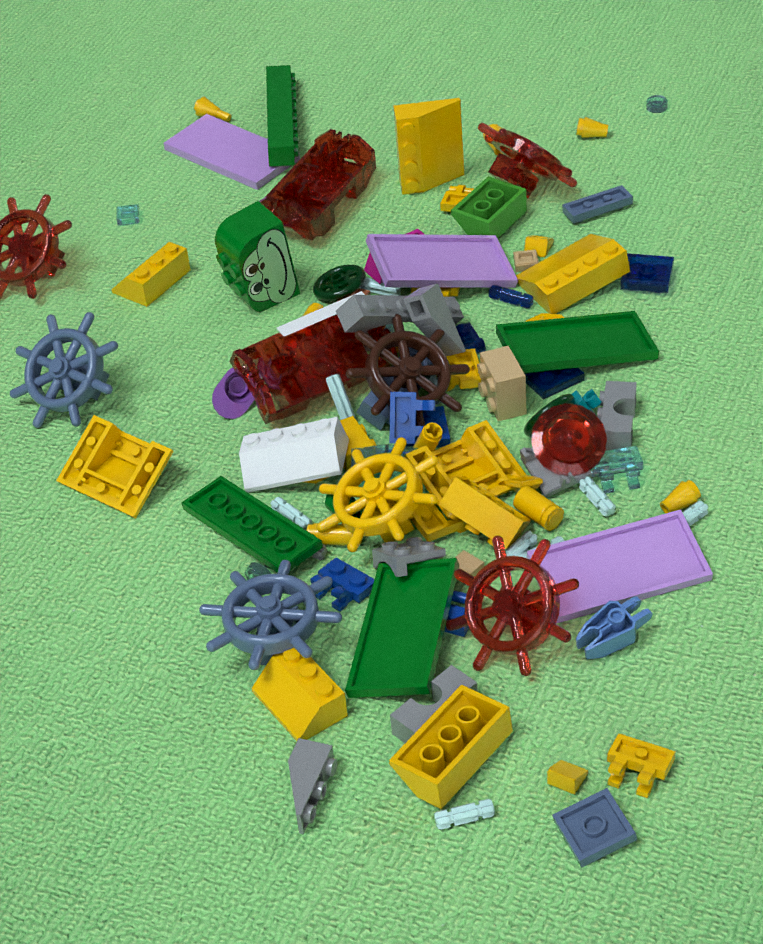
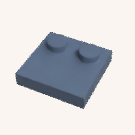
[552,788,637,868]

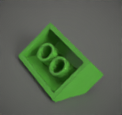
[451,176,527,239]

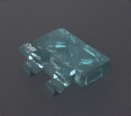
[586,446,643,494]

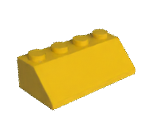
[389,684,513,809]

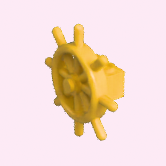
[317,437,438,552]

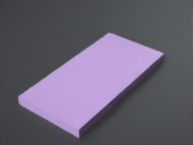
[164,114,300,190]
[366,234,518,288]
[527,509,713,624]

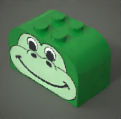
[215,201,300,312]

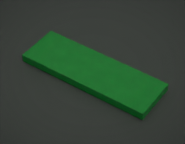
[181,476,323,572]

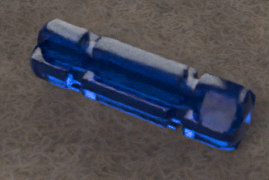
[489,285,534,309]

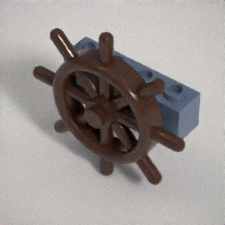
[346,314,470,430]

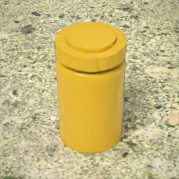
[513,486,564,531]

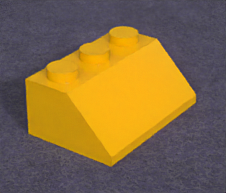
[111,242,190,307]
[438,476,531,550]
[252,648,348,741]

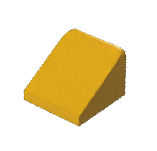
[524,235,554,257]
[547,760,588,795]

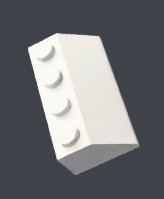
[239,417,349,493]

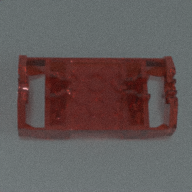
[259,129,376,240]
[229,314,398,424]

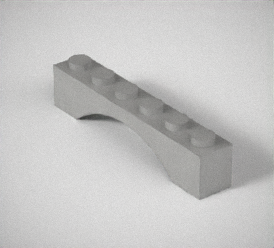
[336,295,464,332]

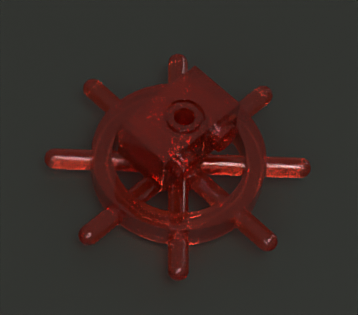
[478,123,577,198]
[0,194,72,300]
[446,535,579,676]

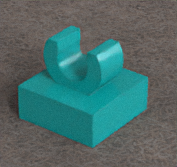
[571,389,602,423]

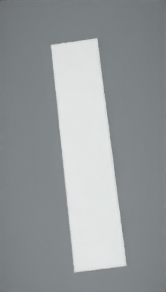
[276,291,365,337]

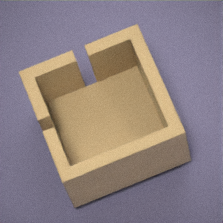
[477,346,527,421]

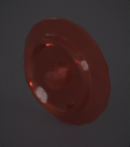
[531,404,607,476]

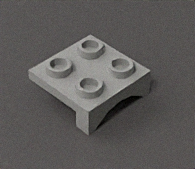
[520,428,592,498]
[372,537,446,577]

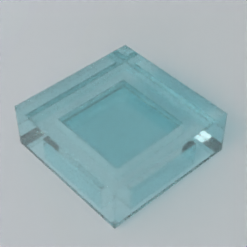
[117,204,140,226]

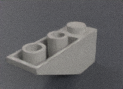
[403,283,466,356]
[288,738,337,834]

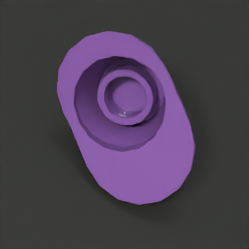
[212,364,262,419]

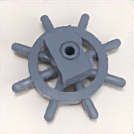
[10,312,118,428]
[199,560,342,670]

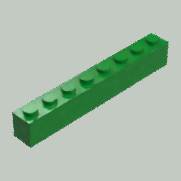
[266,65,299,167]

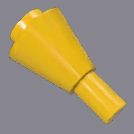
[194,96,232,122]

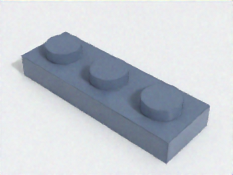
[562,185,633,223]

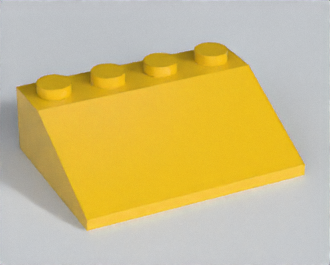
[393,98,464,195]
[516,234,630,314]

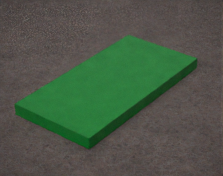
[496,311,659,373]
[345,558,460,698]

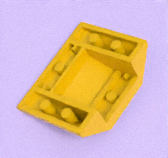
[56,415,174,519]
[404,420,526,519]

